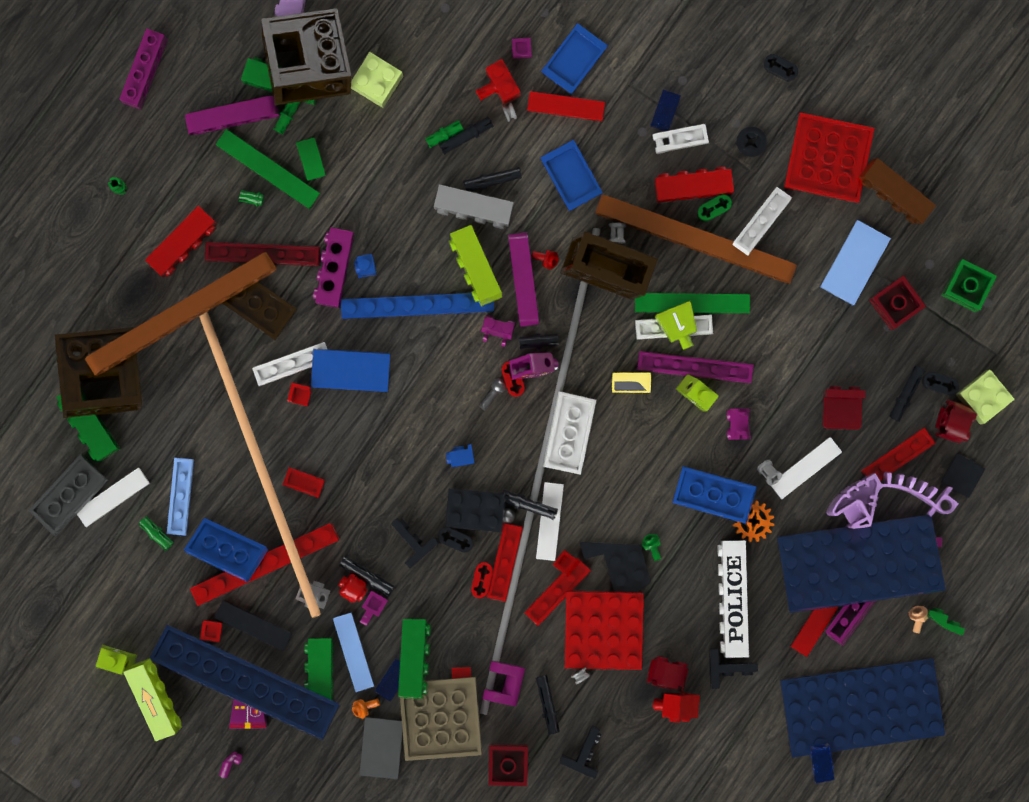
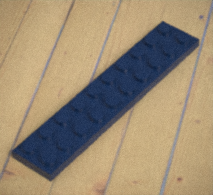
[150,625,340,740]

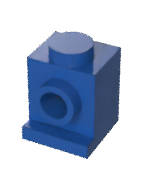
[354,254,377,279]
[446,444,475,467]

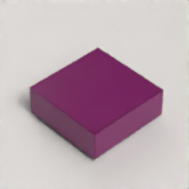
[512,38,532,59]

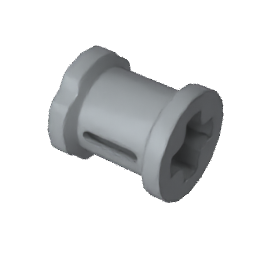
[609,223,626,244]
[757,460,782,485]

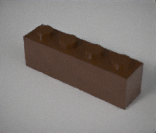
[858,158,936,225]

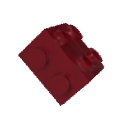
[823,386,866,430]

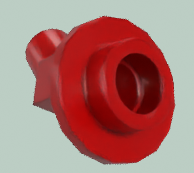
[531,251,559,270]

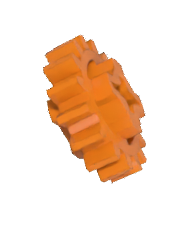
[732,500,774,542]

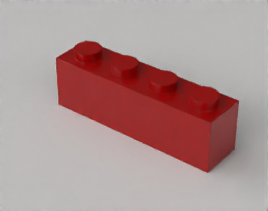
[654,167,734,203]
[145,205,217,278]

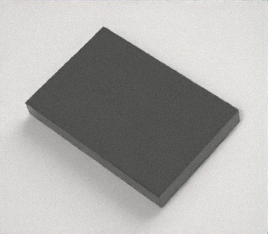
[359,717,403,779]

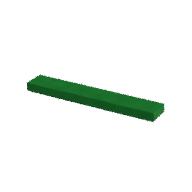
[215,129,320,210]
[635,293,750,314]

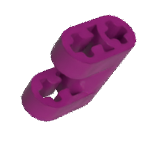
[482,661,526,706]

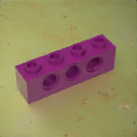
[119,28,168,110]
[313,227,354,309]

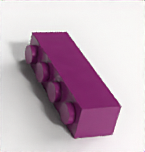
[825,601,876,646]

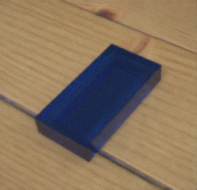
[375,658,400,702]
[809,743,835,783]

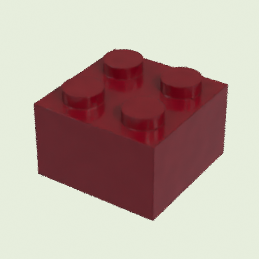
[869,275,926,331]
[488,744,528,786]

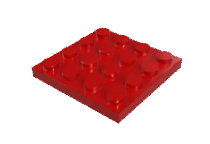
[784,112,875,203]
[565,591,644,670]

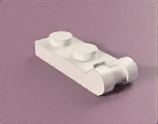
[652,124,709,154]

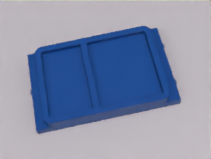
[541,23,608,95]
[540,140,603,211]

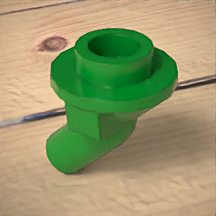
[641,534,661,561]

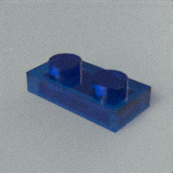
[650,90,681,131]

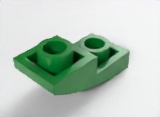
[296,137,326,181]
[927,607,965,636]

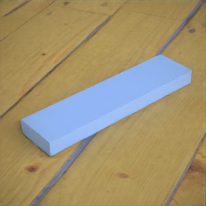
[167,457,194,536]
[333,612,374,692]

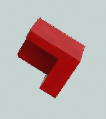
[287,383,313,407]

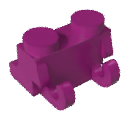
[481,314,516,347]
[727,408,751,440]

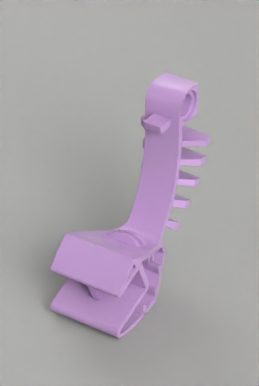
[827,472,959,529]

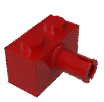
[475,59,521,105]
[653,693,700,723]

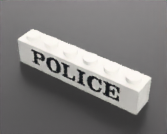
[717,540,749,658]

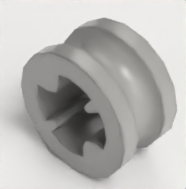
[502,103,517,122]
[571,667,590,685]

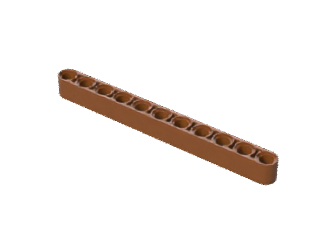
[595,195,797,284]
[85,252,277,376]

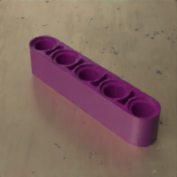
[185,96,280,135]
[508,232,539,327]

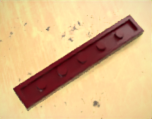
[205,242,320,266]

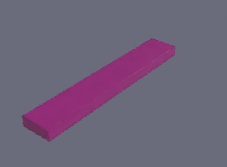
[637,351,754,384]

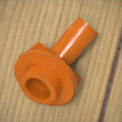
[352,699,380,719]

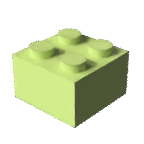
[351,52,403,108]
[956,370,1015,424]

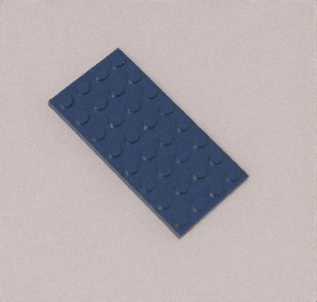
[777,515,946,613]
[780,658,945,758]

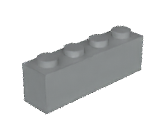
[434,185,514,229]

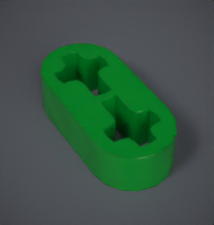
[697,195,732,222]

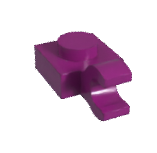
[360,591,388,626]

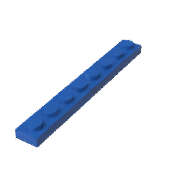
[341,293,494,319]

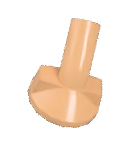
[908,606,928,633]

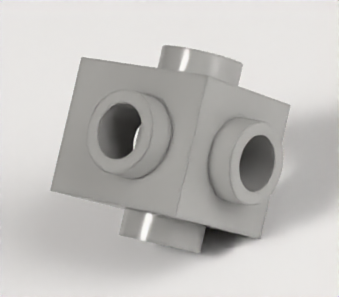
[296,581,330,609]

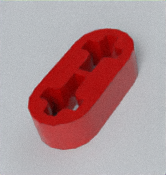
[502,361,525,397]
[471,562,493,598]

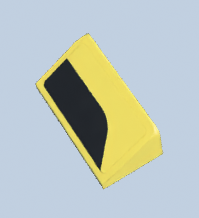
[612,373,651,393]

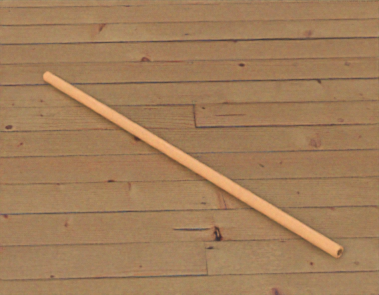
[199,311,321,618]

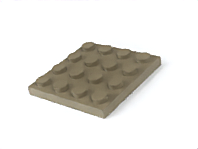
[400,677,483,761]

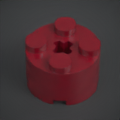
[935,400,977,443]
[646,656,689,692]

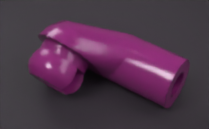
[219,752,243,778]

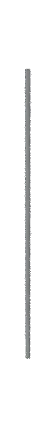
[480,228,600,715]

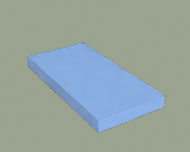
[820,220,891,305]

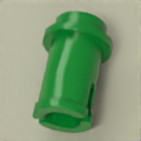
[239,190,264,207]

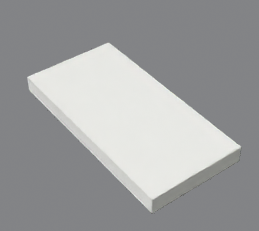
[543,392,596,475]

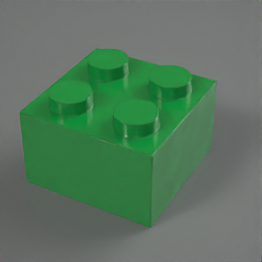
[941,259,997,312]

